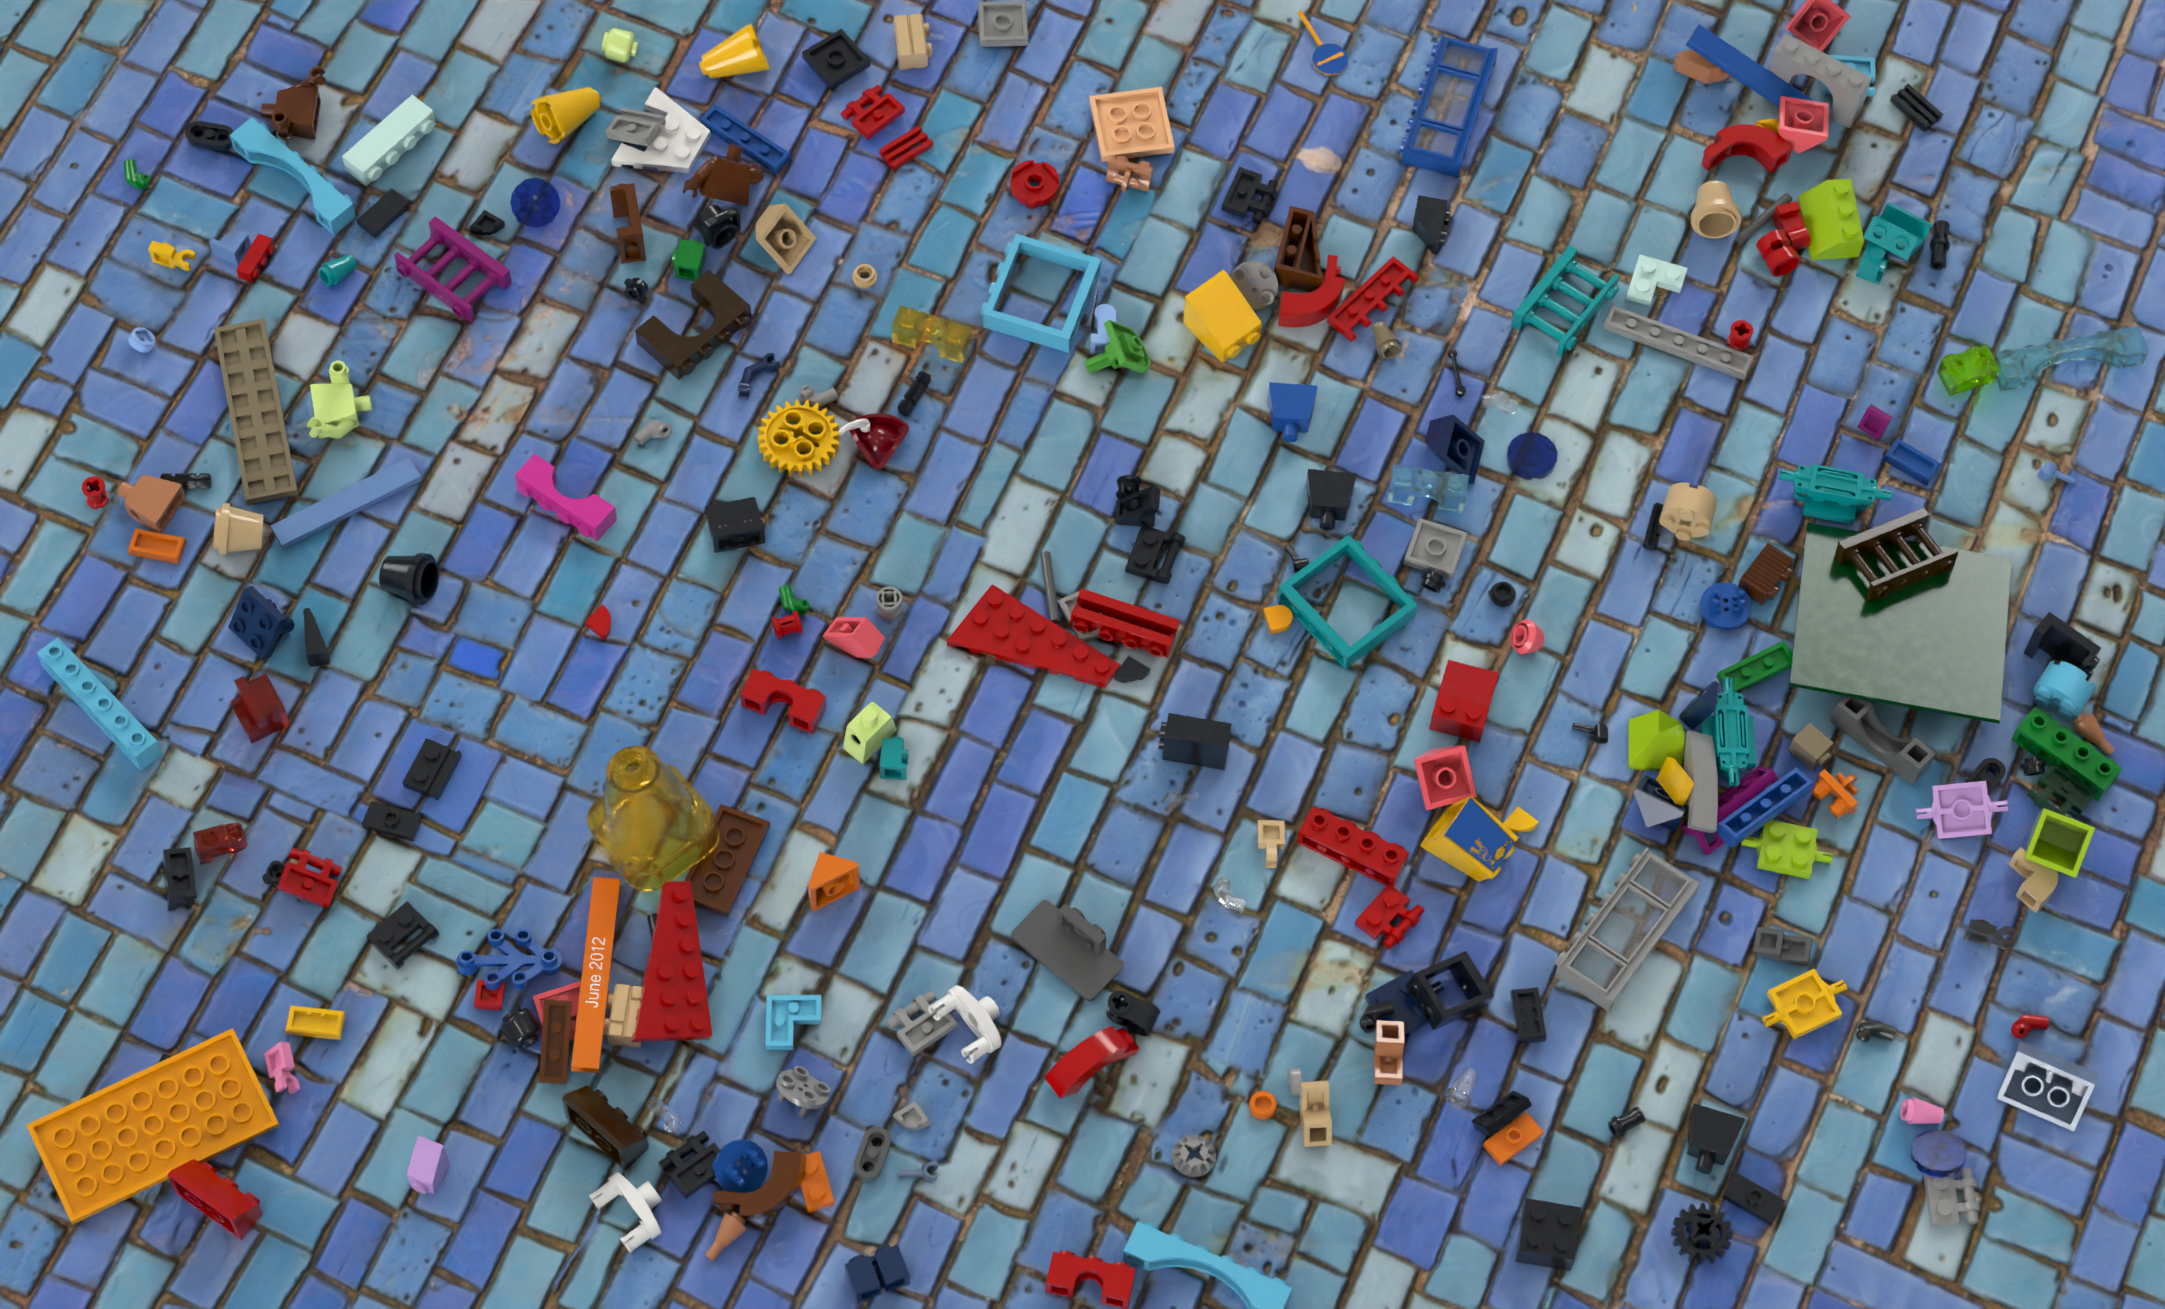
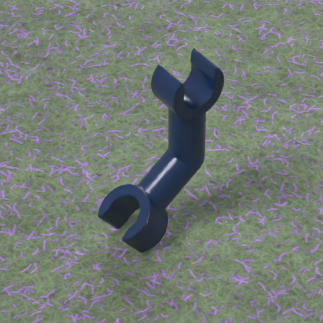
[738,353,779,399]

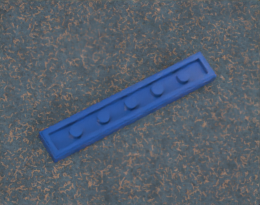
[1686,24,1813,108]

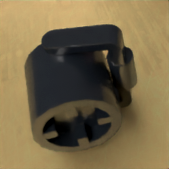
[694,205,741,249]

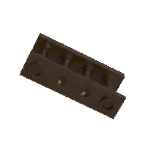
[1834,508,1959,602]

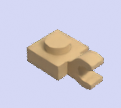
[1257,820,1285,868]

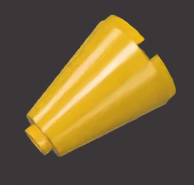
[699,24,770,79]
[531,87,601,144]

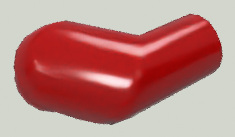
[2011,1014,2049,1038]

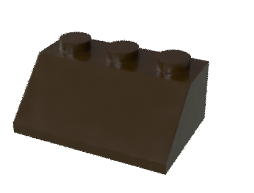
[562,1085,649,1171]

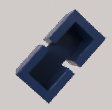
[845,1245,910,1303]

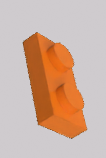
[800,1151,835,1212]

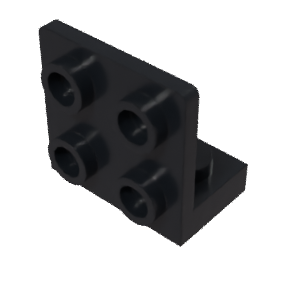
[705,497,766,553]

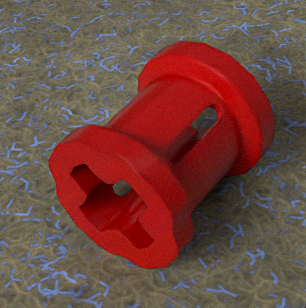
[1727,320,1753,352]
[82,476,109,509]
[771,611,803,640]

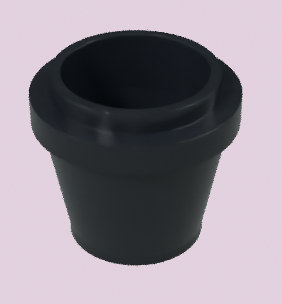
[379,553,439,605]

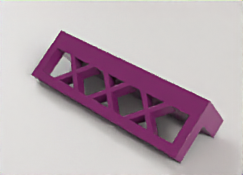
[1680,766,1778,855]

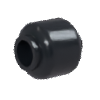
[501,1007,542,1049]

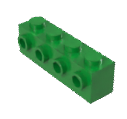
[2011,707,2122,802]

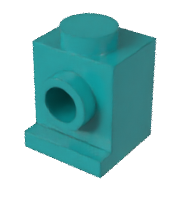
[1856,241,1889,285]
[880,737,909,780]

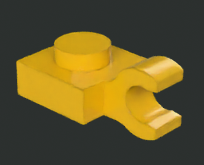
[148,241,196,271]

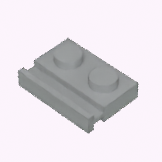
[605,108,666,147]

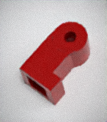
[1772,201,1811,251]

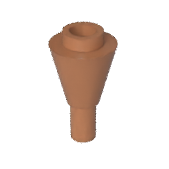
[2073,712,2115,756]
[705,1212,747,1262]

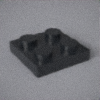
[802,28,870,90]

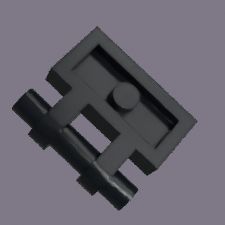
[1221,167,1278,224]
[658,1131,720,1199]

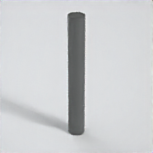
[1735,193,1792,244]
[1040,551,1060,624]

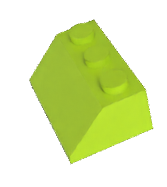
[1798,179,1864,260]

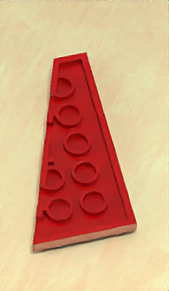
[947,584,1120,688]

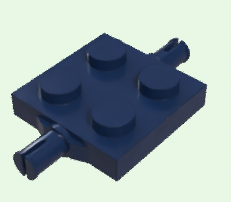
[1361,970,1444,1037]

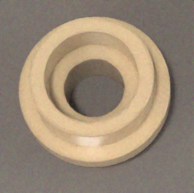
[852,264,877,288]

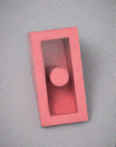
[822,617,886,658]

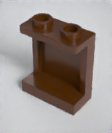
[610,183,646,264]

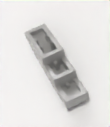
[1683,730,1718,833]

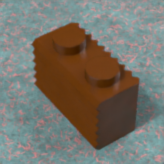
[1738,543,1794,605]

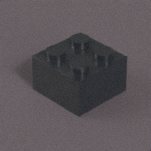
[1515,1198,1581,1271]

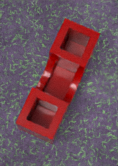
[740,668,826,734]
[1045,1250,1136,1309]

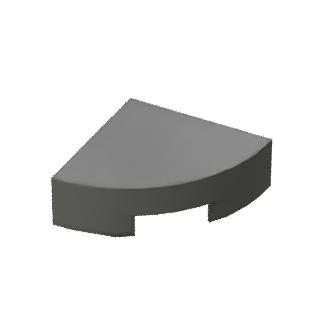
[892,1101,931,1130]

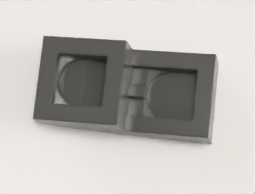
[1753,927,1813,966]

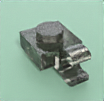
[1963,919,2015,949]

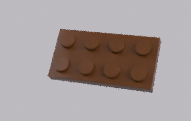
[684,804,770,917]

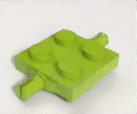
[1741,820,1833,879]

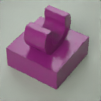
[1857,404,1893,441]

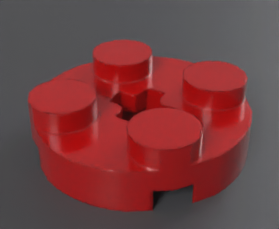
[1010,160,1059,209]

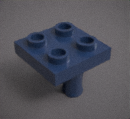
[228,586,294,660]

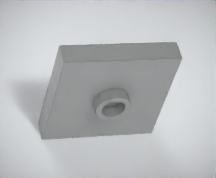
[978,1,1028,47]
[1403,518,1468,580]

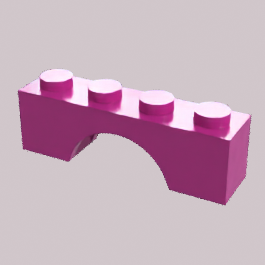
[515,453,617,541]

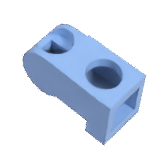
[1090,304,1116,354]

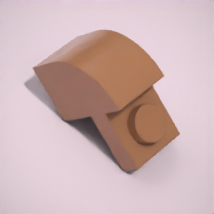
[1373,1020,1404,1085]

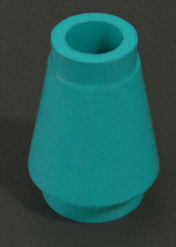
[318,254,357,286]

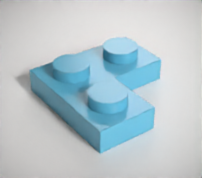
[765,995,822,1050]

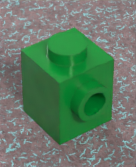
[672,239,706,281]

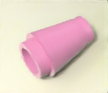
[1900,1097,1944,1124]

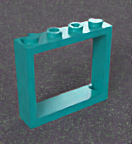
[1277,535,1418,670]

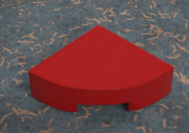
[585,604,611,641]

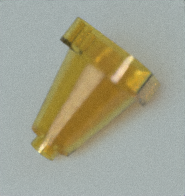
[587,746,720,891]

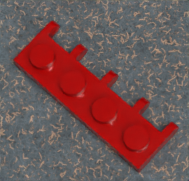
[1326,256,1419,342]

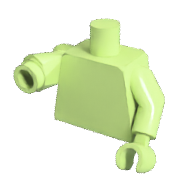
[306,360,372,439]

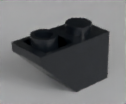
[1412,195,1451,255]

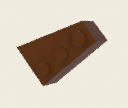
[1274,206,1323,292]

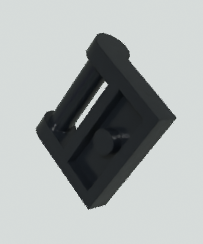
[1125,525,1186,584]
[366,901,440,970]

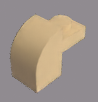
[2009,847,2058,913]
[1299,1081,1332,1147]

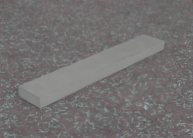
[1603,305,1754,381]

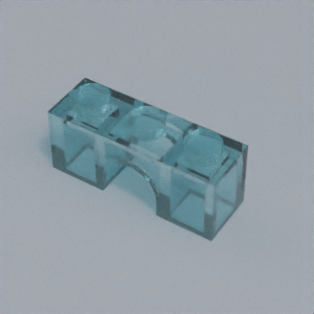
[1387,464,1469,512]

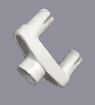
[928,985,1001,1064]
[588,1172,662,1253]

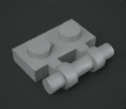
[886,991,957,1056]
[1923,1168,1980,1226]

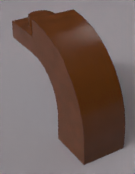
[713,1151,806,1219]

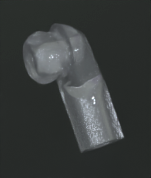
[1481,392,1518,414]
[1213,877,1247,912]

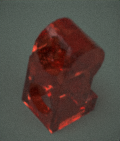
[193,822,248,865]

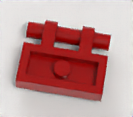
[840,85,905,140]
[276,847,342,908]
[1355,883,1425,950]

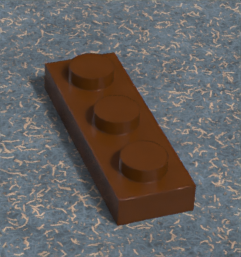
[539,1000,572,1085]

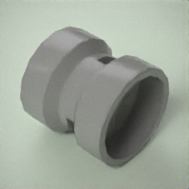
[876,586,903,622]

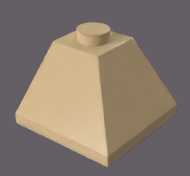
[755,203,817,274]

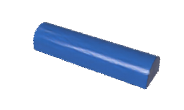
[1717,767,1815,847]

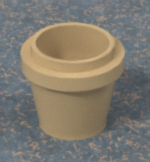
[1691,181,1741,238]
[213,503,263,555]

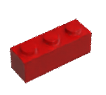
[236,233,275,283]

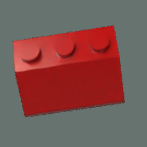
[167,1159,263,1240]

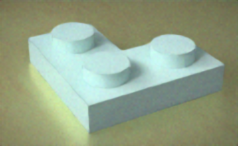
[1626,255,1688,306]

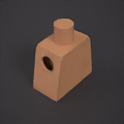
[118,475,186,533]

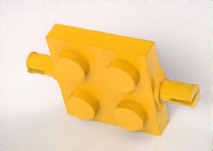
[1762,968,1847,1040]

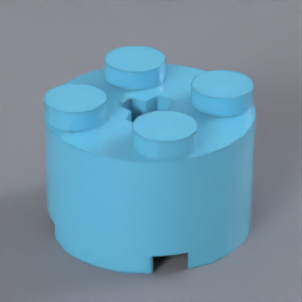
[2033,660,2096,721]

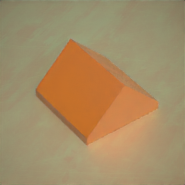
[808,852,860,912]

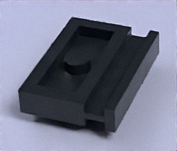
[403,738,462,800]

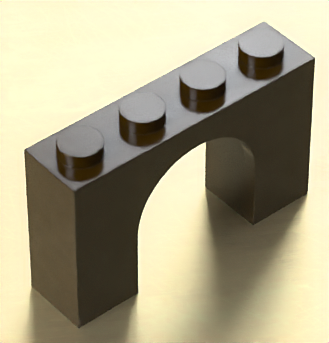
[635,270,752,380]

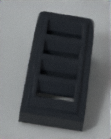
[303,608,330,667]

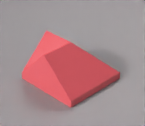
[1785,0,1850,52]
[1778,96,1829,154]
[1414,745,1477,810]

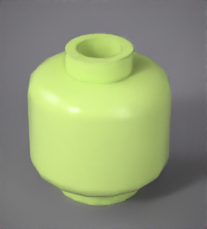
[601,28,639,63]

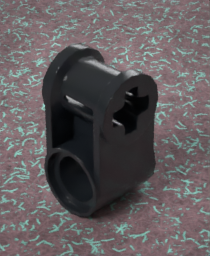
[1106,991,1161,1037]

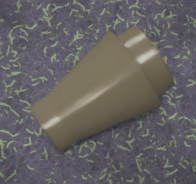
[1372,321,1401,359]

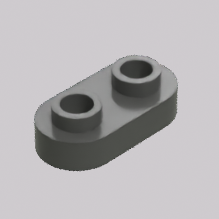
[854,1127,891,1182]

